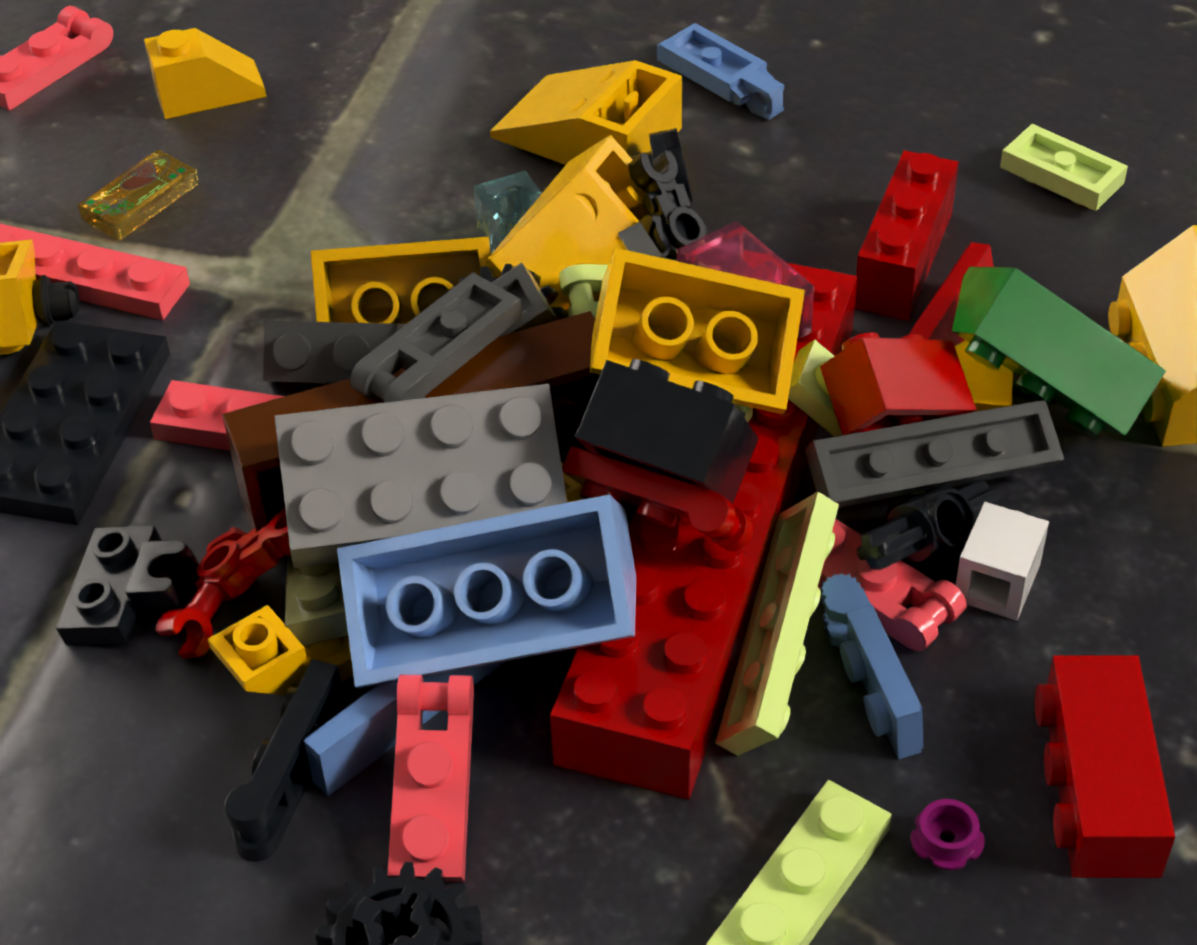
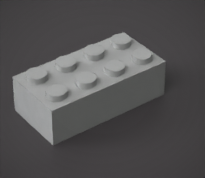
[274,384,567,568]

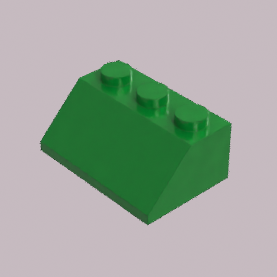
[952,267,1166,437]

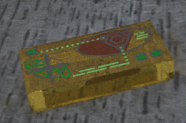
[78,149,199,241]

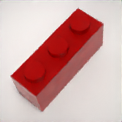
[855,150,959,321]
[1035,655,1175,878]

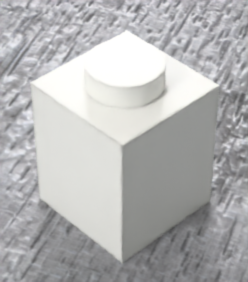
[955,502,1049,621]

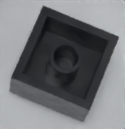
[575,359,759,505]

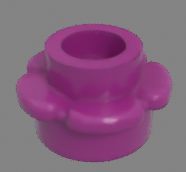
[910,799,984,871]

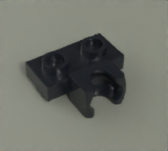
[56,526,200,645]

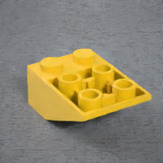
[490,60,682,165]
[485,135,647,310]

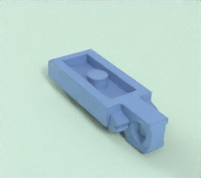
[657,23,785,120]

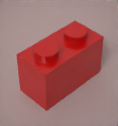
[820,332,977,435]

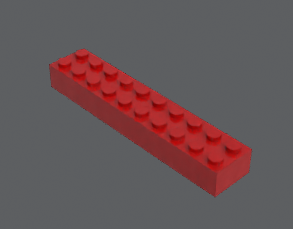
[550,254,858,800]

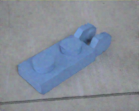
[820,573,924,760]

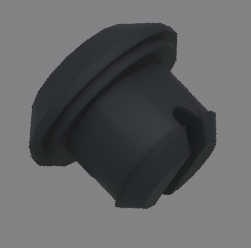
[33,275,79,327]

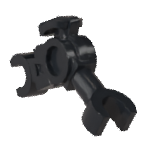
[629,150,760,274]

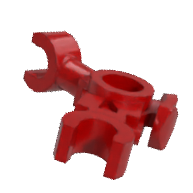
[155,508,291,659]

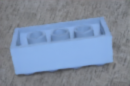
[337,494,636,688]

